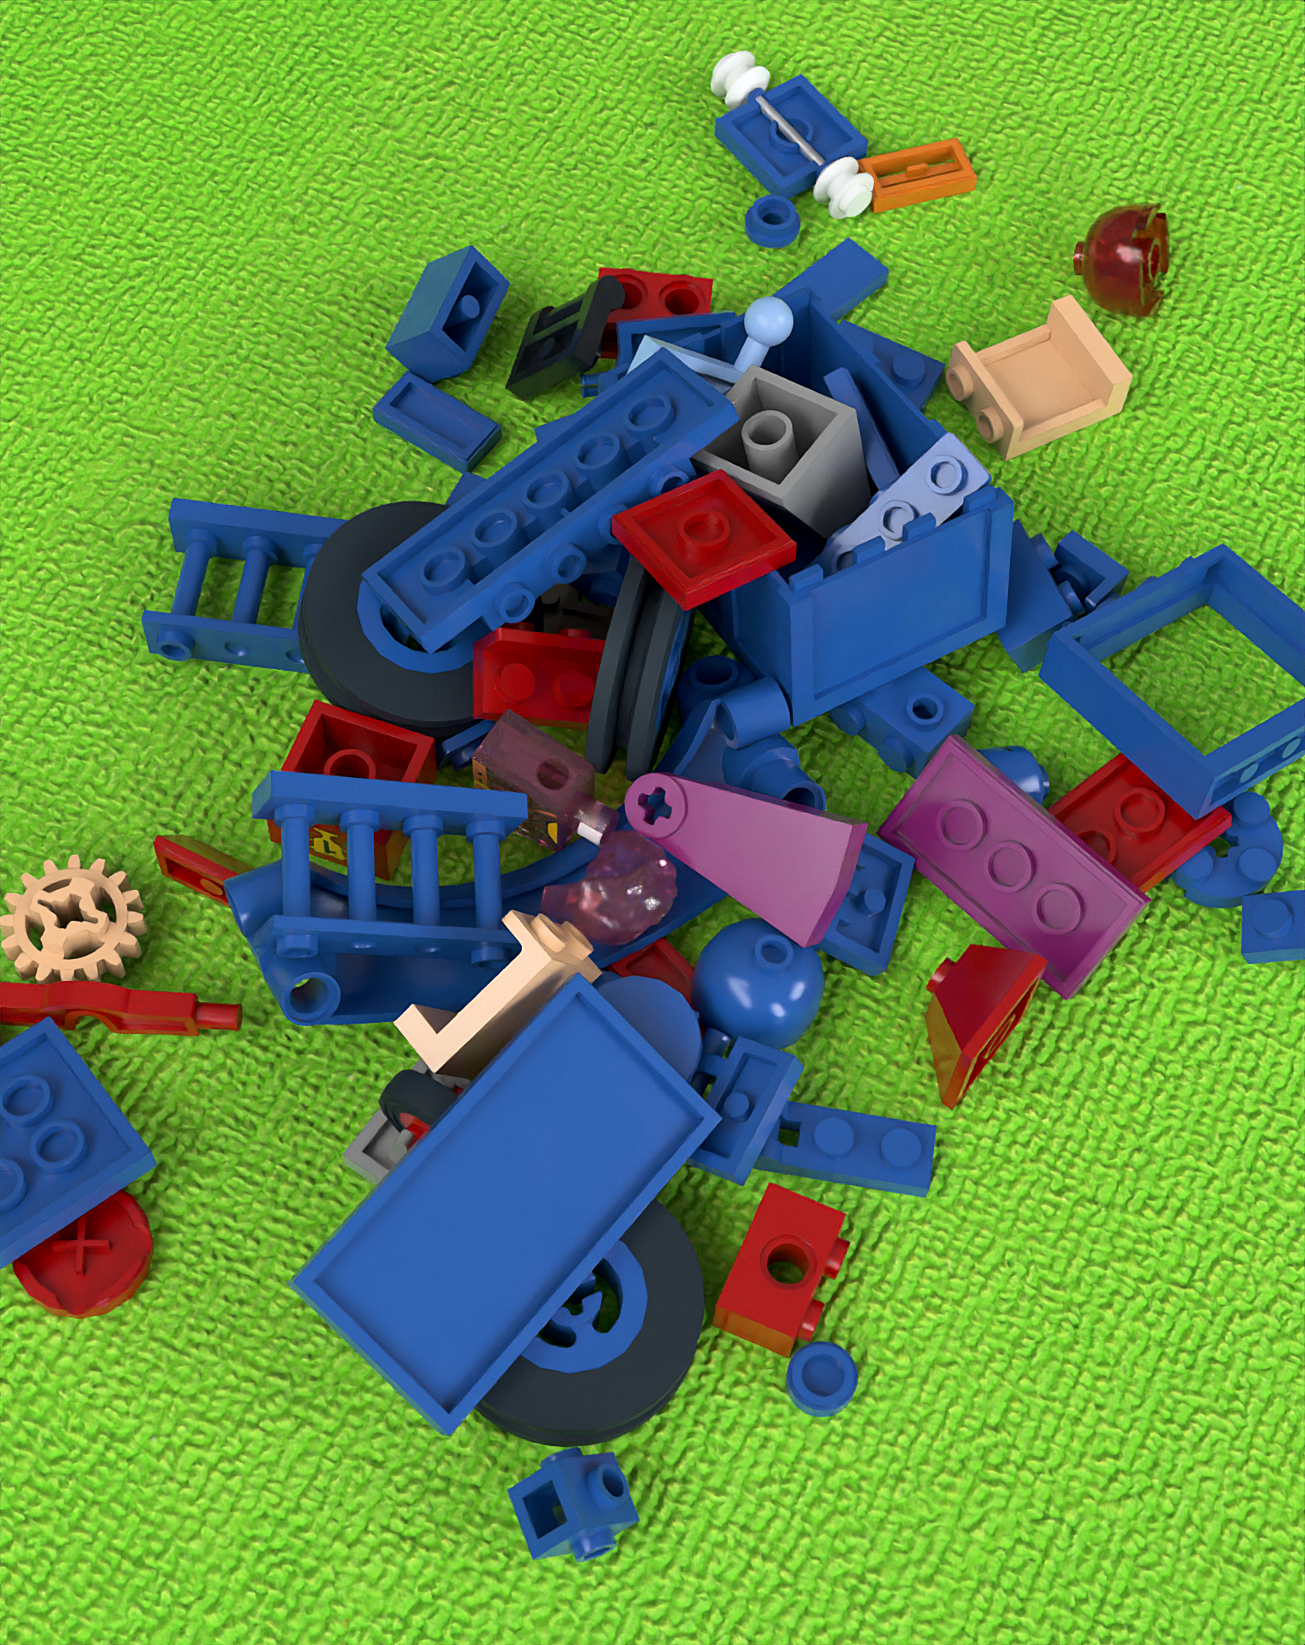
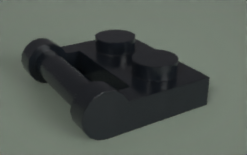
[505,275,625,400]

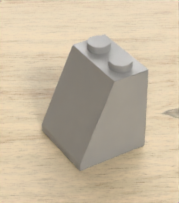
[689,364,871,543]

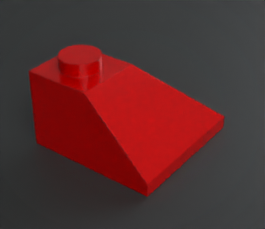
[925,944,1048,1111]

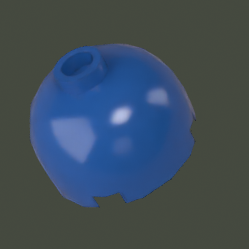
[691,918,825,1050]

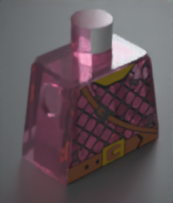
[471,708,620,852]

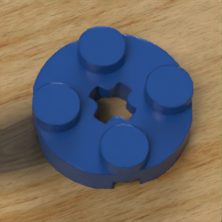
[1164,791,1283,908]

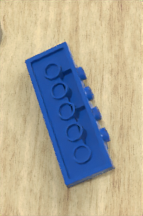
[361,347,740,655]

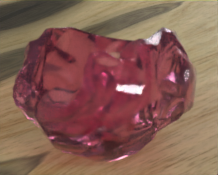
[541,831,678,946]

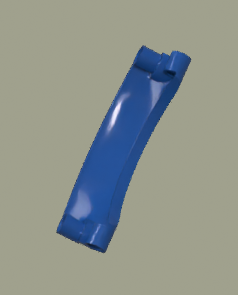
[223,676,826,1026]

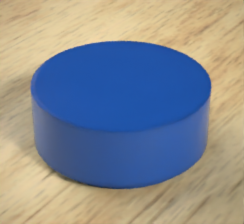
[785,1341,858,1417]

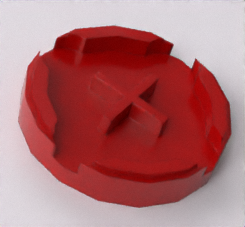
[12,1189,154,1319]

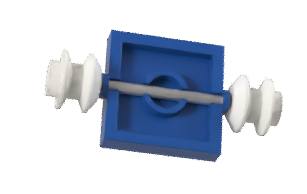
[711,51,874,219]

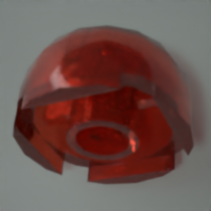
[1073,202,1170,318]

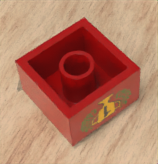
[267,699,437,881]

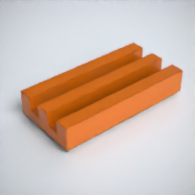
[856,137,977,214]

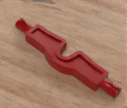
[0,980,243,1036]

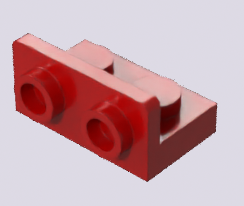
[473,621,606,731]

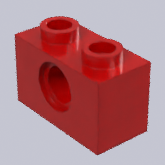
[712,1182,851,1359]

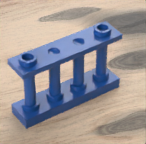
[141,498,348,674]
[252,770,528,971]

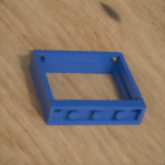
[1038,543,1305,820]

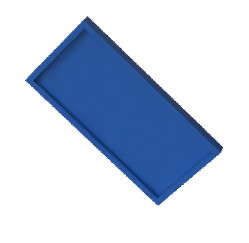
[287,972,723,1436]

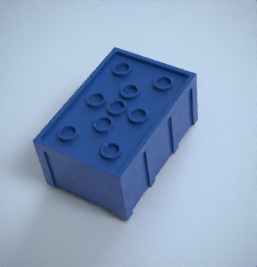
[597,286,1014,727]

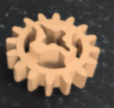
[0,855,147,985]

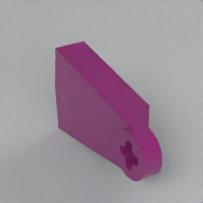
[625,772,868,948]

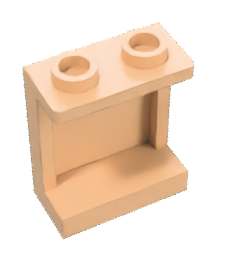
[946,294,1133,461]
[394,910,602,1080]

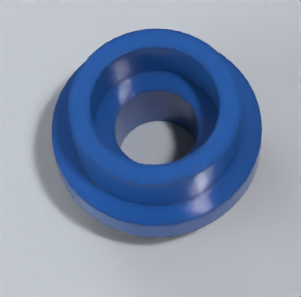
[744,195,800,248]

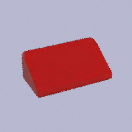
[153,835,255,908]

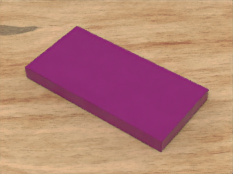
[876,734,1152,1001]

